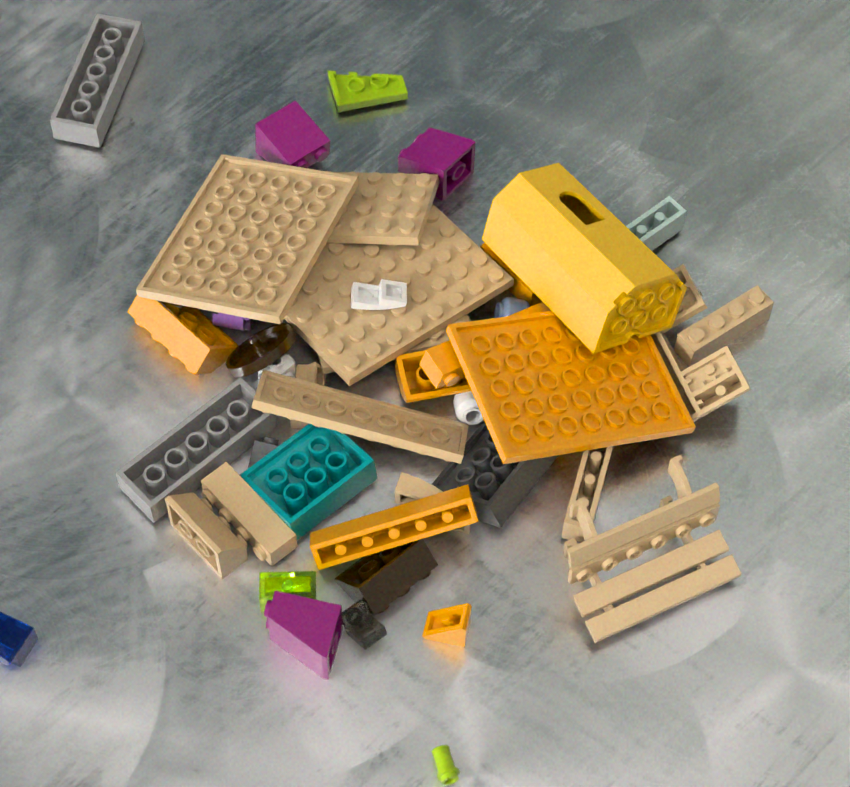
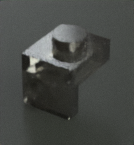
[342,600,387,650]

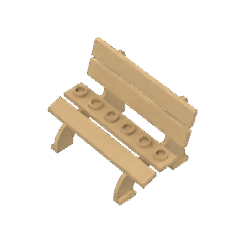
[563,455,742,643]

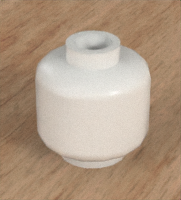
[453,391,484,425]

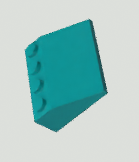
[240,424,378,540]

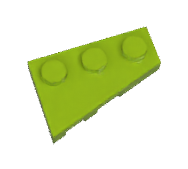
[327,70,408,112]

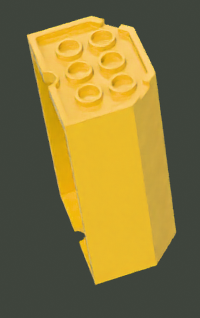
[482,163,687,354]

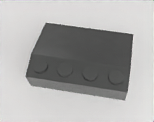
[432,421,559,528]

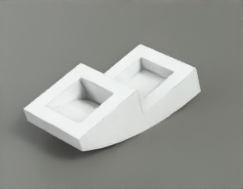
[351,279,407,310]

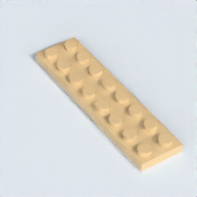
[251,370,469,464]

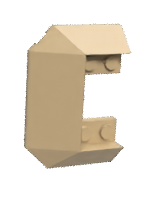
[651,264,751,422]

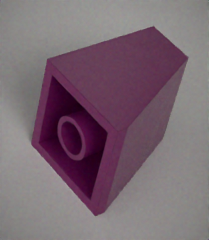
[255,101,330,168]
[398,127,476,202]
[264,591,343,680]

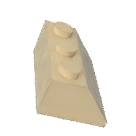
[165,492,248,579]

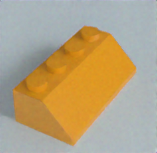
[128,295,239,375]
[395,350,471,403]

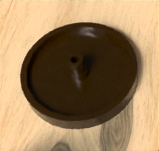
[226,323,296,377]

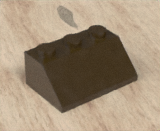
[335,539,438,615]

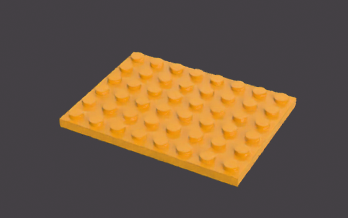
[446,311,696,464]

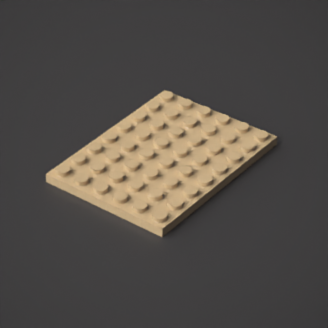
[136,154,359,325]
[284,203,514,386]

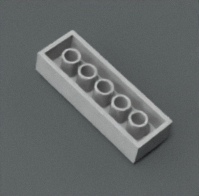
[50,13,145,148]
[115,377,277,523]

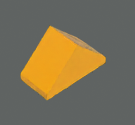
[422,603,472,647]

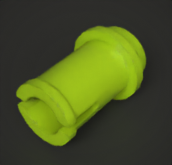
[431,745,460,785]

